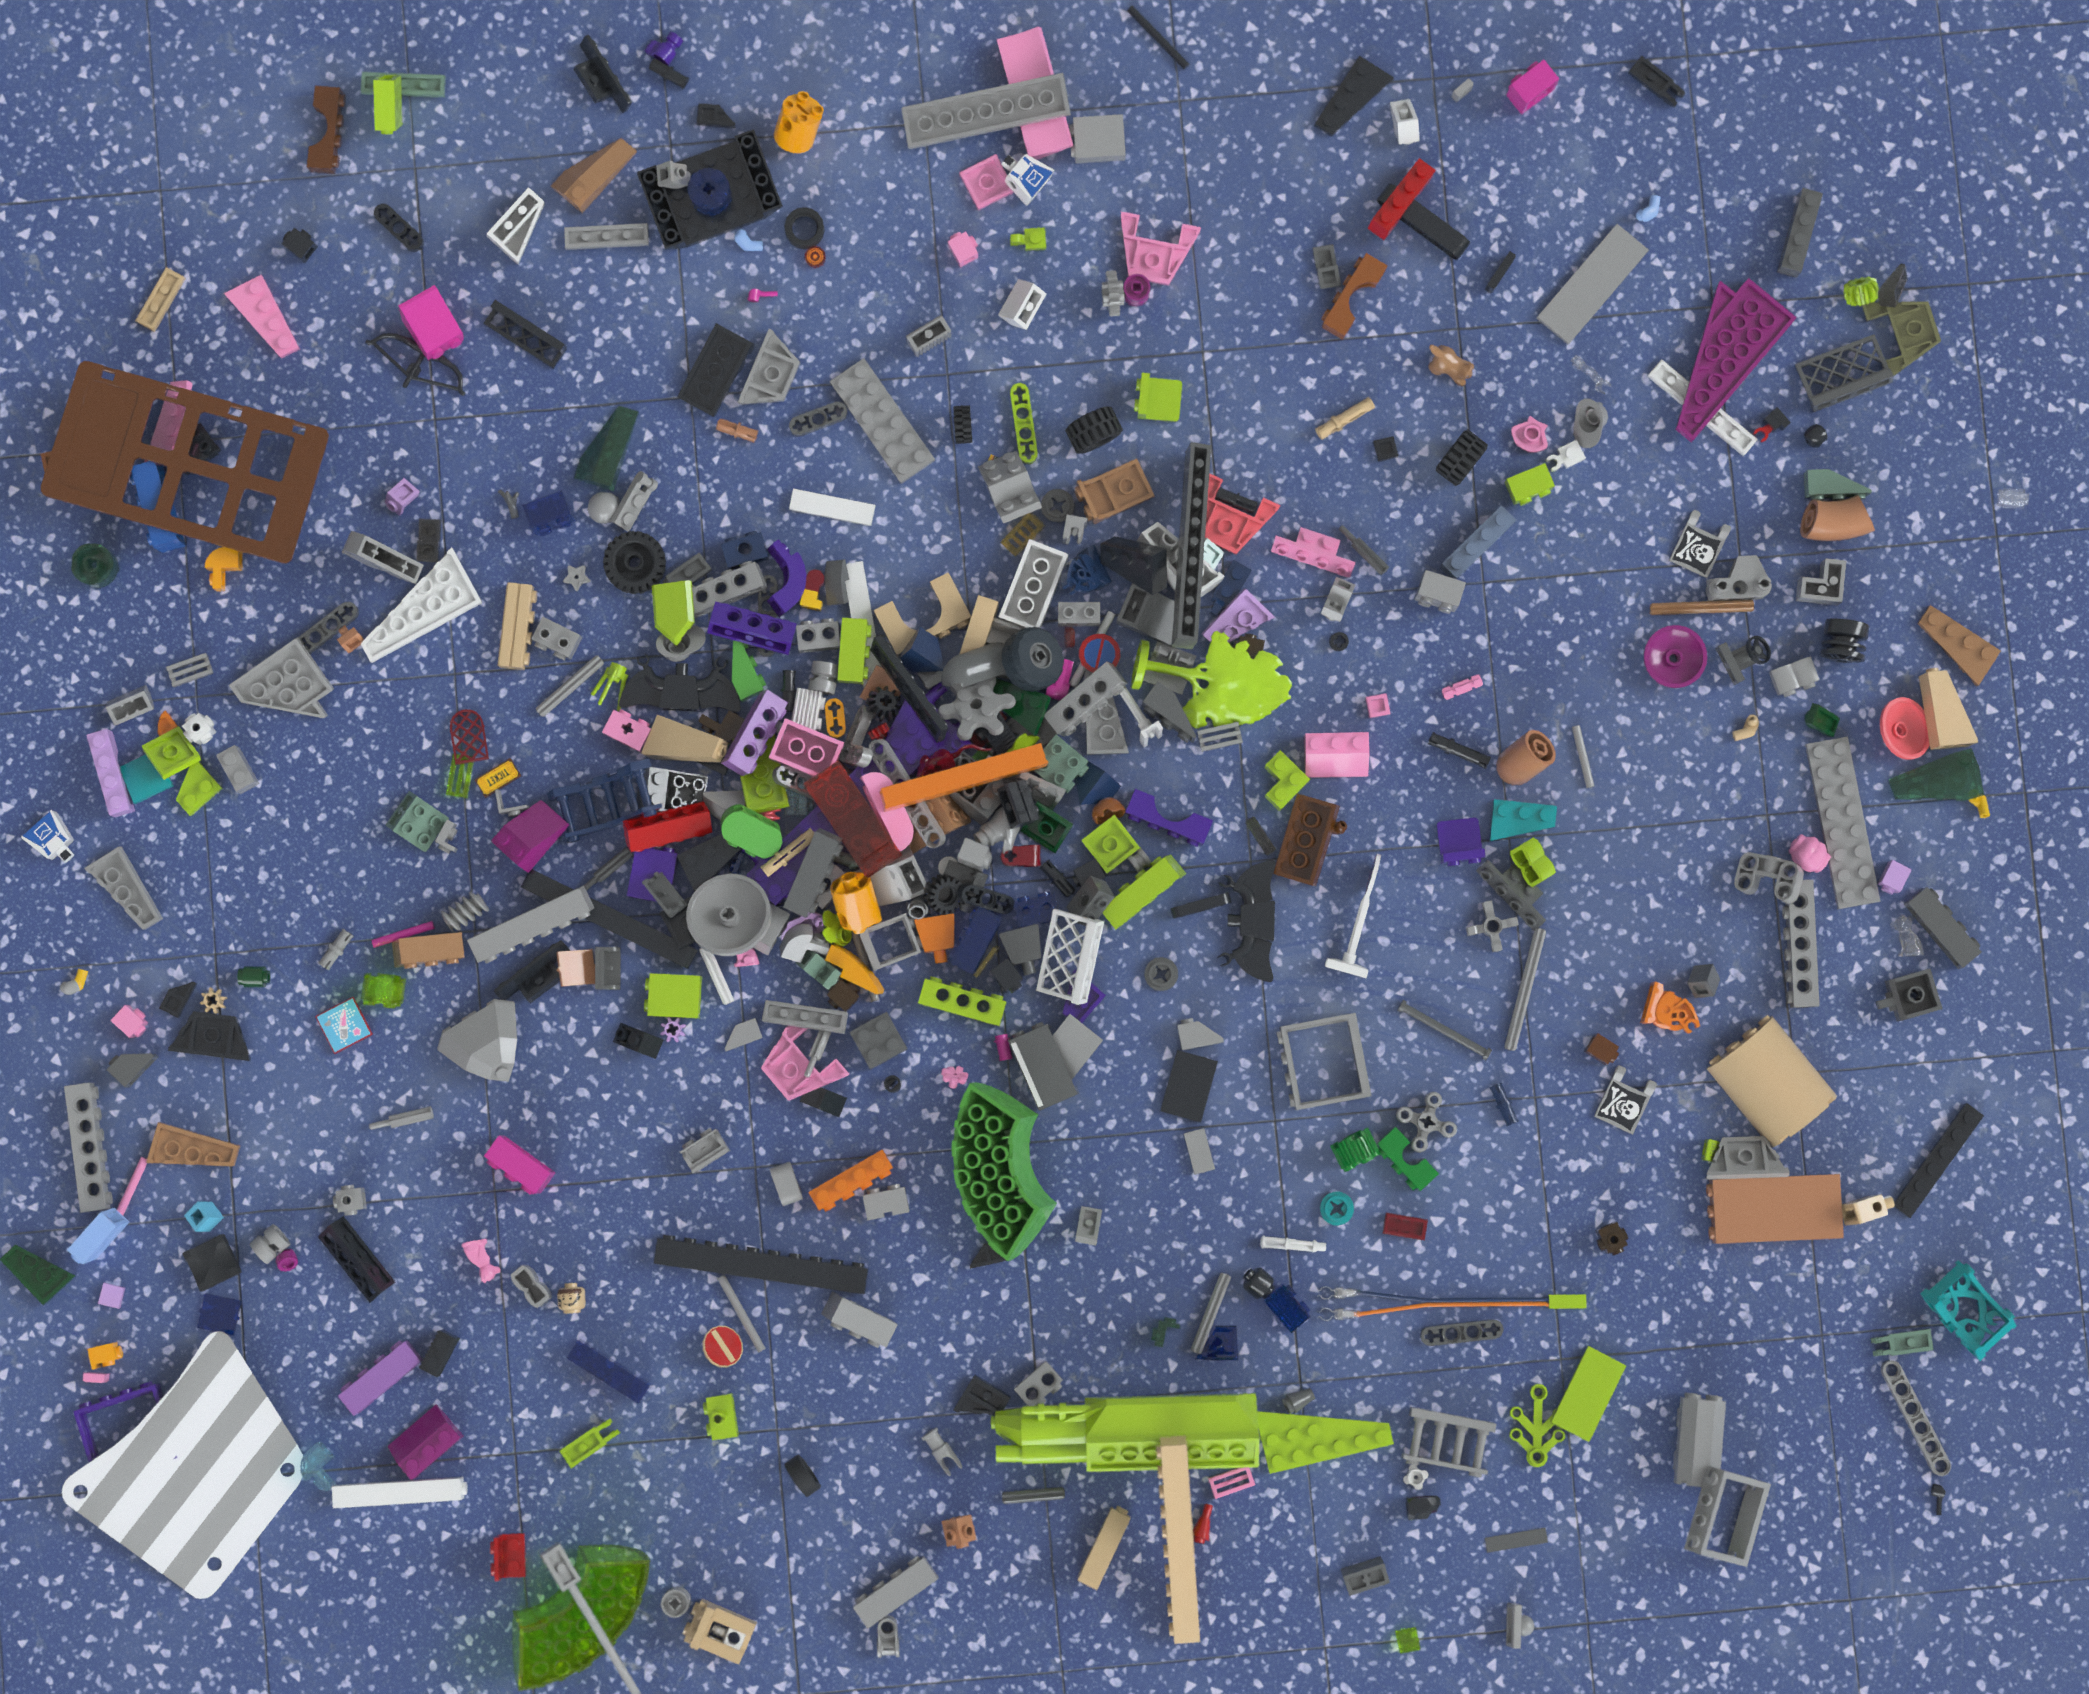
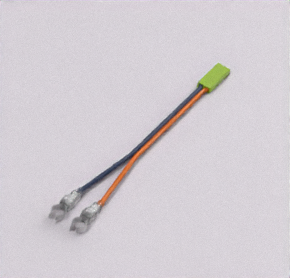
[1317,1286,1586,1321]

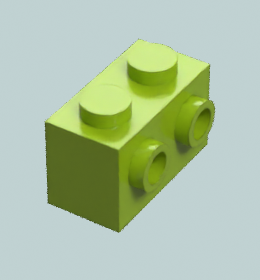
[1504,463,1555,506]

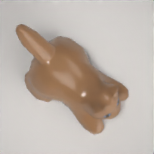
[1429,345,1474,386]

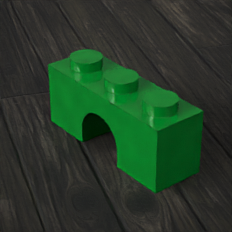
[1376,1127,1439,1191]

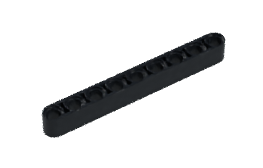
[521,869,698,969]

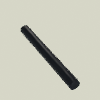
[1127,5,1190,70]

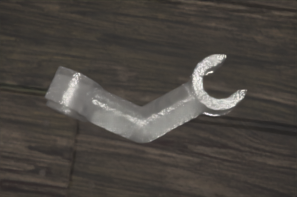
[1571,355,1611,394]

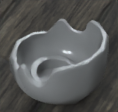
[587,492,620,524]

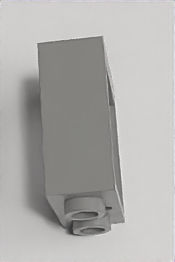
[859,913,923,971]

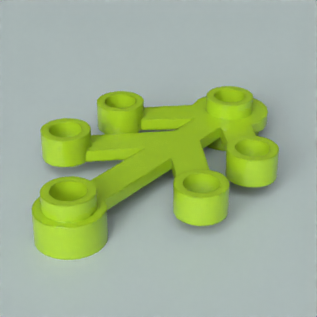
[1509,1384,1565,1467]

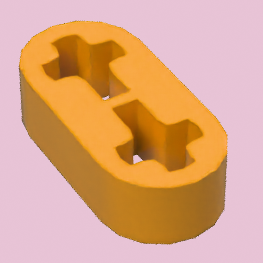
[825,698,846,739]

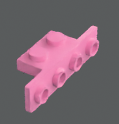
[1271,527,1356,578]

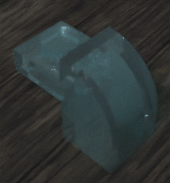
[300,1441,336,1492]

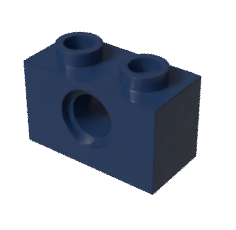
[721,531,769,570]

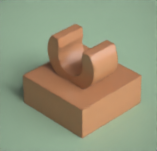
[337,625,364,653]

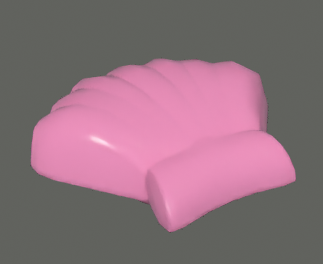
[1511,416,1548,453]

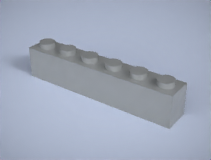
[467,885,594,963]

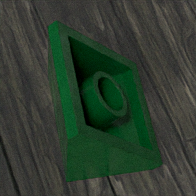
[1020,801,1073,854]

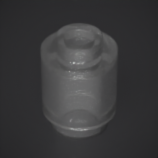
[1997,488,2029,510]

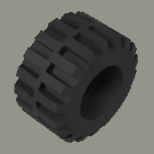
[1065,406,1123,454]
[1436,429,1488,486]

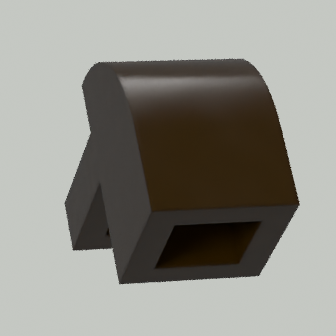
[698,710,745,744]

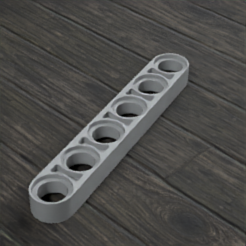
[868,739,945,848]
[1881,1360,1951,1476]

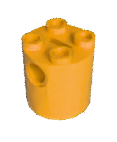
[773,91,824,153]
[830,872,882,934]

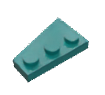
[1489,799,1557,841]

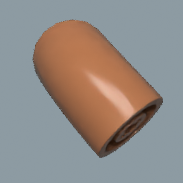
[1800,495,1875,541]
[1496,730,1556,785]

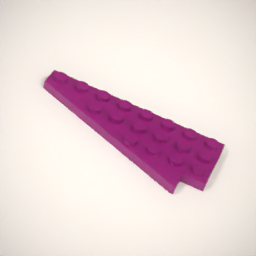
[1675,278,1797,443]

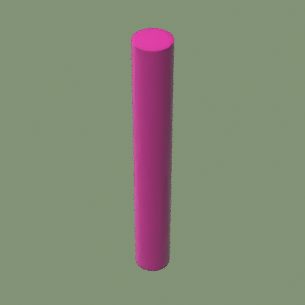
[372,921,435,948]

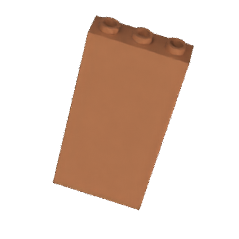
[1706,1174,1844,1244]

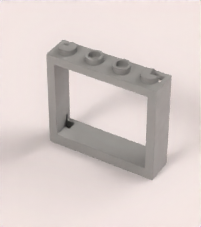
[1277,1013,1371,1110]
[1684,1466,1771,1567]

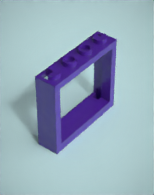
[73,1381,177,1463]

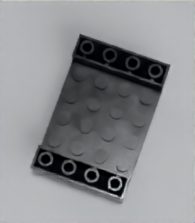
[637,129,783,250]

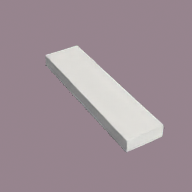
[789,489,875,526]

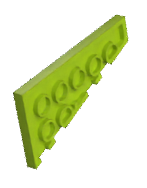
[1257,1411,1394,1474]

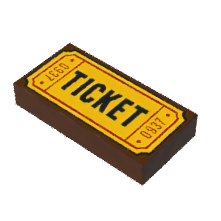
[475,758,522,798]

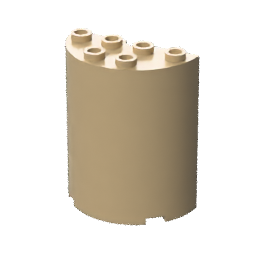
[1707,1015,1837,1148]

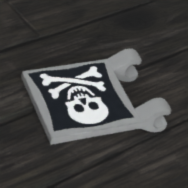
[1669,510,1731,578]
[1594,1065,1657,1135]

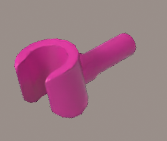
[748,289,778,303]

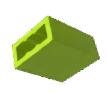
[373,74,403,134]
[644,973,702,1019]

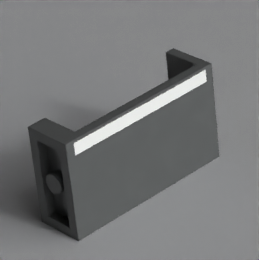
[1009,1022,1080,1111]

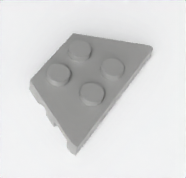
[738,329,800,405]
[1706,1136,1790,1180]

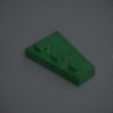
[993,678,1051,736]
[0,1245,76,1306]

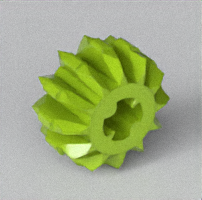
[1843,276,1879,306]

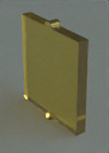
[973,946,1000,978]

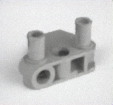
[1705,555,1772,601]

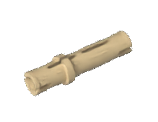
[1315,397,1375,440]
[760,828,814,877]

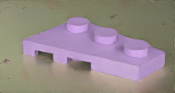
[1201,588,1275,643]

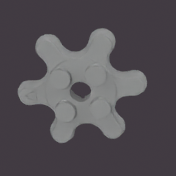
[938,677,1016,741]

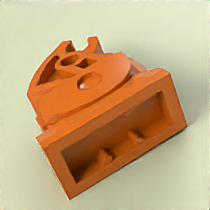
[1640,981,1700,1034]

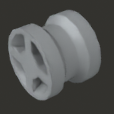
[1127,848,1152,873]

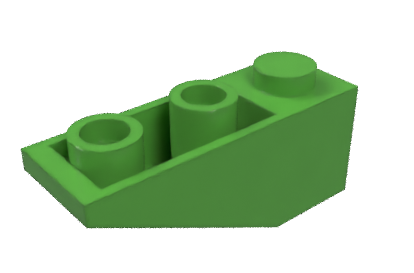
[732,640,766,702]

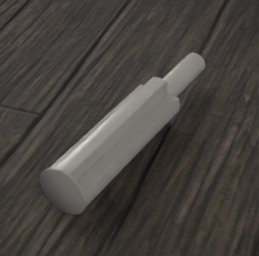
[804,1030,831,1078]
[369,1106,434,1130]

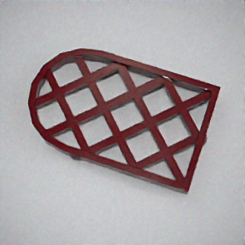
[450,709,489,765]

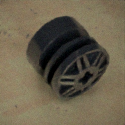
[1820,618,1870,663]

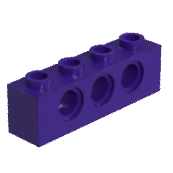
[707,601,797,655]

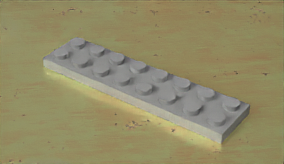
[901,73,1071,149]
[1805,737,1881,910]

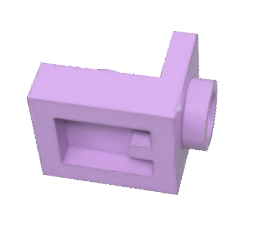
[385,478,420,516]

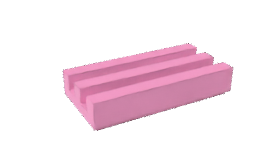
[1208,1468,1255,1499]

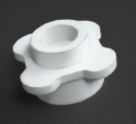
[1403,1465,1428,1490]

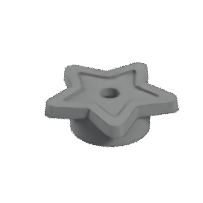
[563,565,590,591]

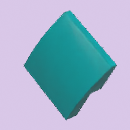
[119,754,174,804]

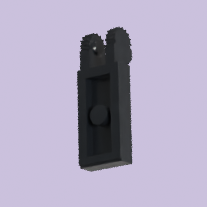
[1628,56,1685,107]

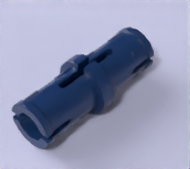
[1490,1082,1519,1127]

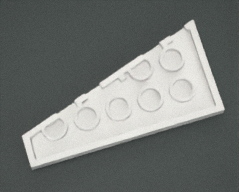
[361,547,482,663]

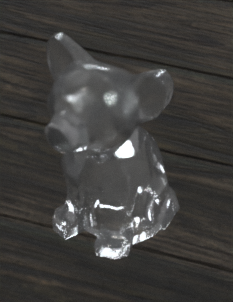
[1890,914,1924,957]

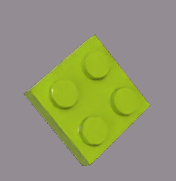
[142,726,201,780]
[1081,814,1140,873]

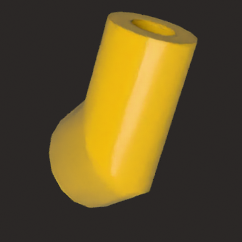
[1967,789,1990,818]

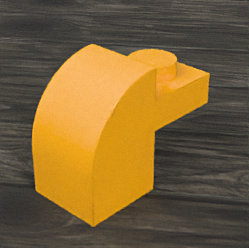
[204,547,243,591]

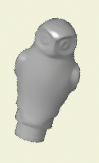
[973,806,1021,854]

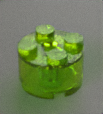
[361,973,406,1008]

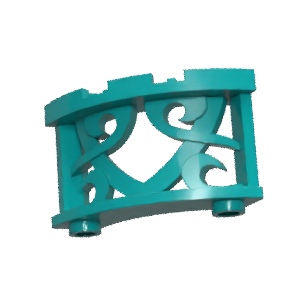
[1920,1260,2016,1361]

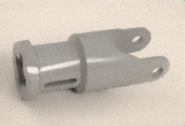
[921,1427,962,1476]

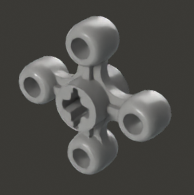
[1396,1091,1457,1153]

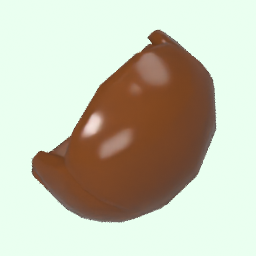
[1092,797,1126,825]

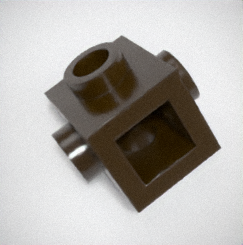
[1595,1221,1629,1256]

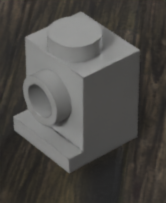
[656,161,690,189]

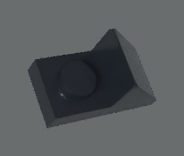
[800,1087,847,1117]

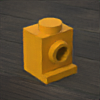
[87,1342,123,1370]

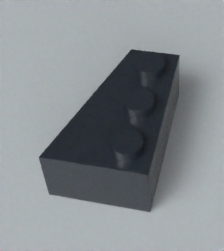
[1100,536,1167,595]

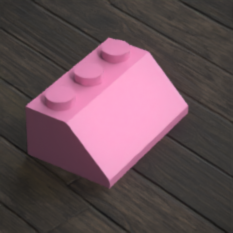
[1304,732,1369,778]

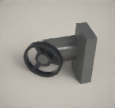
[1715,636,1771,686]

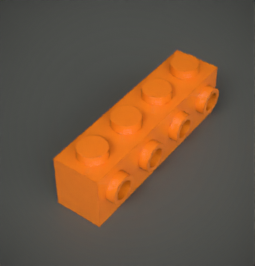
[808,1149,894,1212]

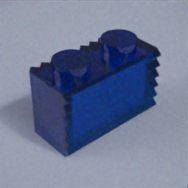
[1263,1284,1311,1333]

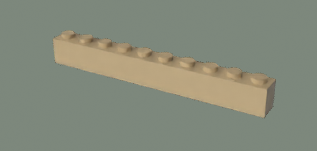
[1156,1436,1200,1644]

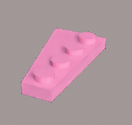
[224,275,300,358]

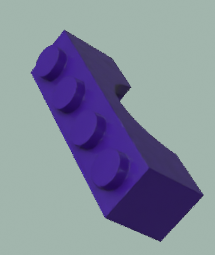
[1125,789,1213,847]

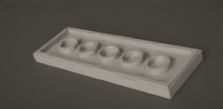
[1536,224,1649,345]

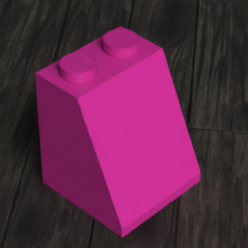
[398,285,464,360]

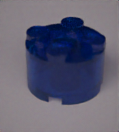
[688,168,731,215]

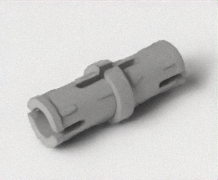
[318,929,354,970]

